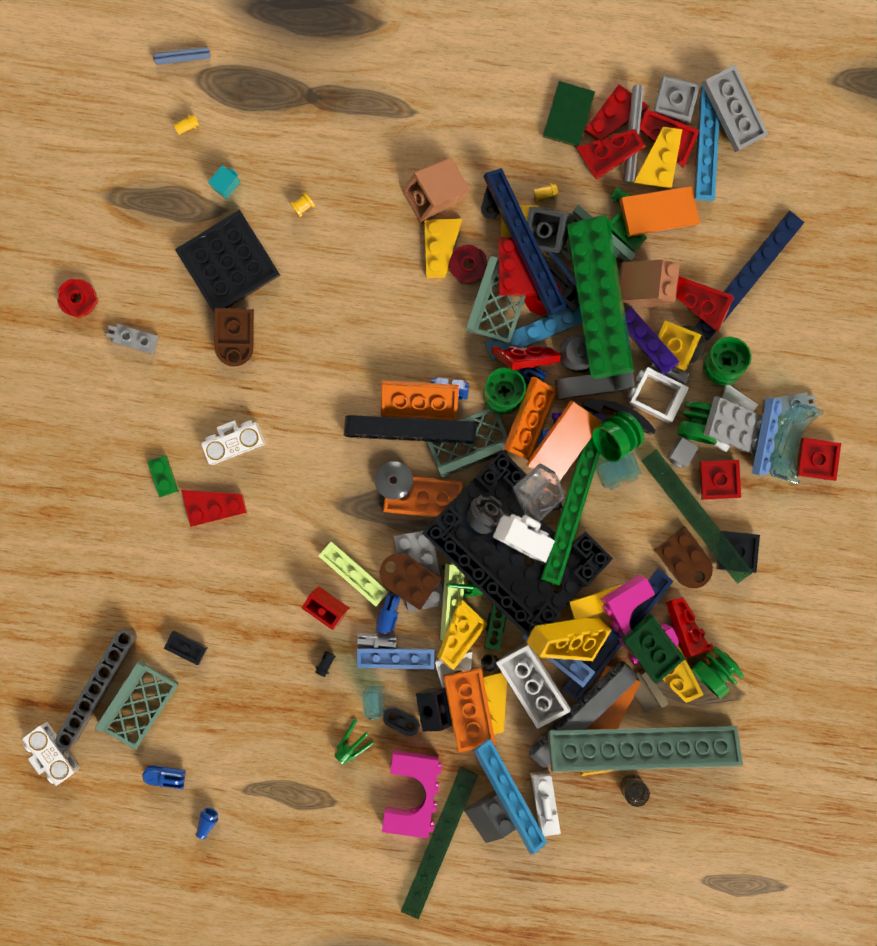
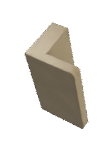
[635,669,668,713]

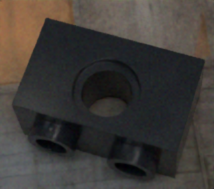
[416,688,452,732]

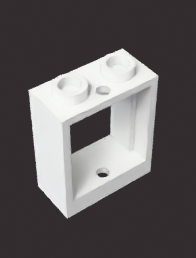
[627,367,689,423]

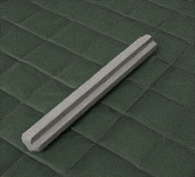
[624,85,644,182]

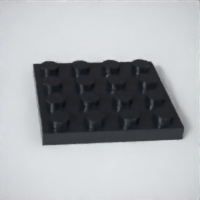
[175,210,281,314]

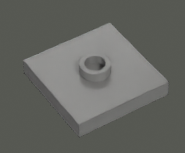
[653,75,700,123]

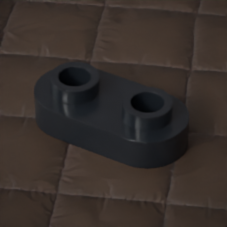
[481,186,500,220]
[383,707,420,736]

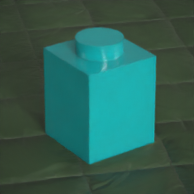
[208,165,241,200]

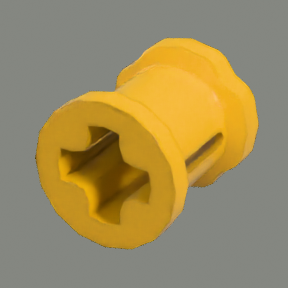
[290,192,315,217]

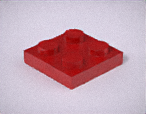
[796,438,841,481]
[699,460,741,500]

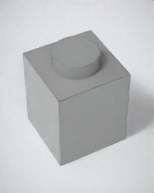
[667,437,699,469]

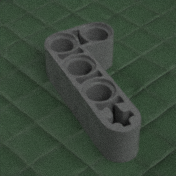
[555,372,635,400]

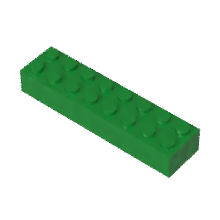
[567,215,634,379]

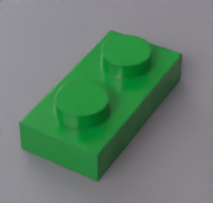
[610,212,647,252]
[147,455,179,498]

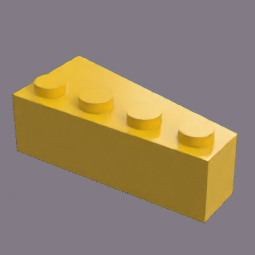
[526,616,611,661]

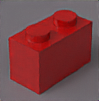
[301,586,349,630]

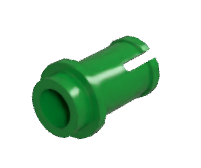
[610,187,632,202]

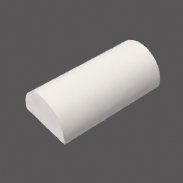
[496,643,571,729]

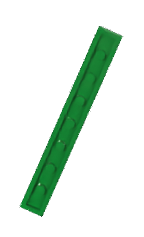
[540,437,600,586]

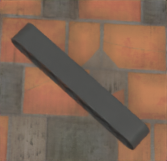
[55,628,137,750]
[528,661,638,768]

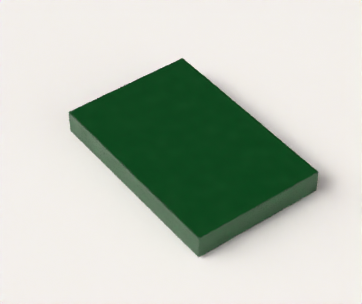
[542,81,595,147]
[621,614,685,685]

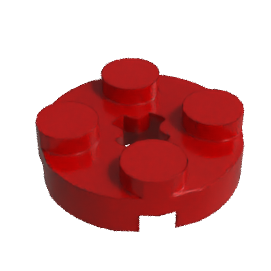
[57,279,98,318]

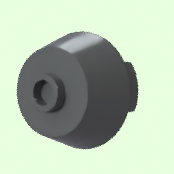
[559,334,590,372]
[467,495,507,534]

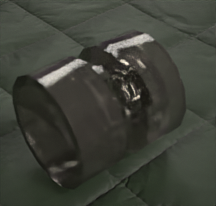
[620,774,650,807]

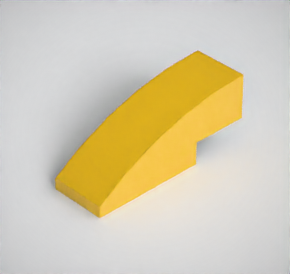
[569,584,623,620]

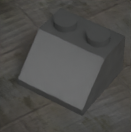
[527,207,574,253]
[464,790,516,843]

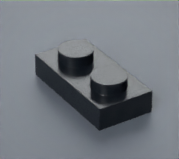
[164,631,208,666]

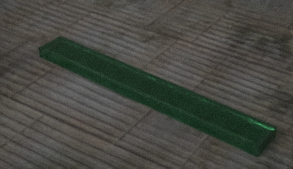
[641,449,753,584]
[401,767,478,919]

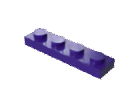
[624,306,679,375]

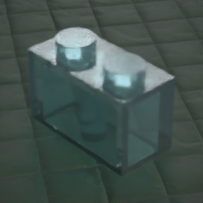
[596,452,642,490]
[362,686,385,720]

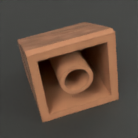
[402,158,471,223]
[619,259,680,308]

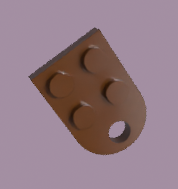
[214,308,254,366]
[654,527,713,588]
[379,553,442,610]

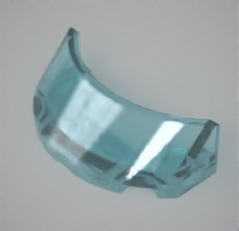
[769,402,824,484]

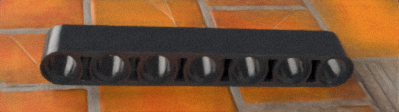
[343,415,477,444]

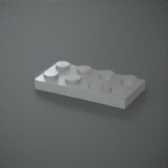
[702,65,768,152]
[703,397,763,455]
[394,530,443,612]

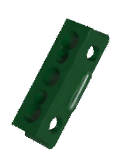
[484,603,506,651]

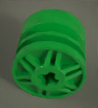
[703,337,752,386]
[483,368,526,414]
[676,401,718,445]
[592,411,644,462]
[691,647,745,700]

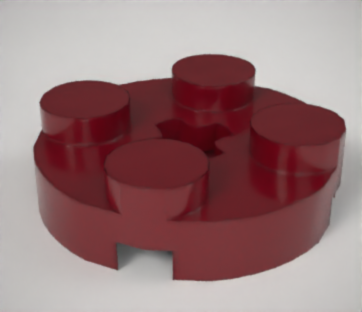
[449,244,488,284]

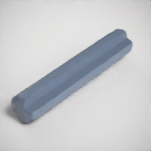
[154,47,210,65]

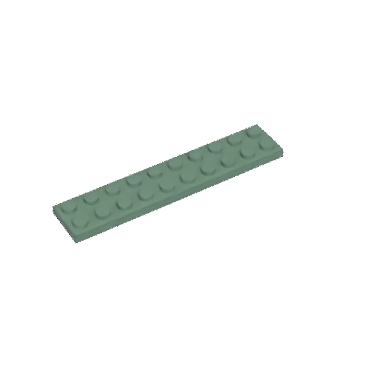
[548,726,743,772]

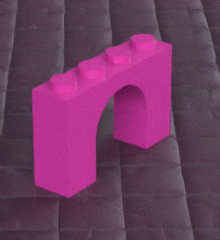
[601,575,680,668]
[382,750,442,838]

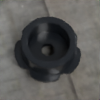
[481,654,499,672]

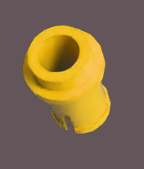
[173,114,200,135]
[534,183,559,201]

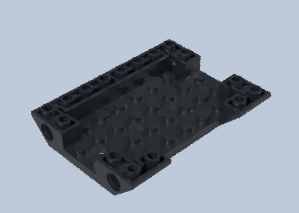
[421,450,613,638]

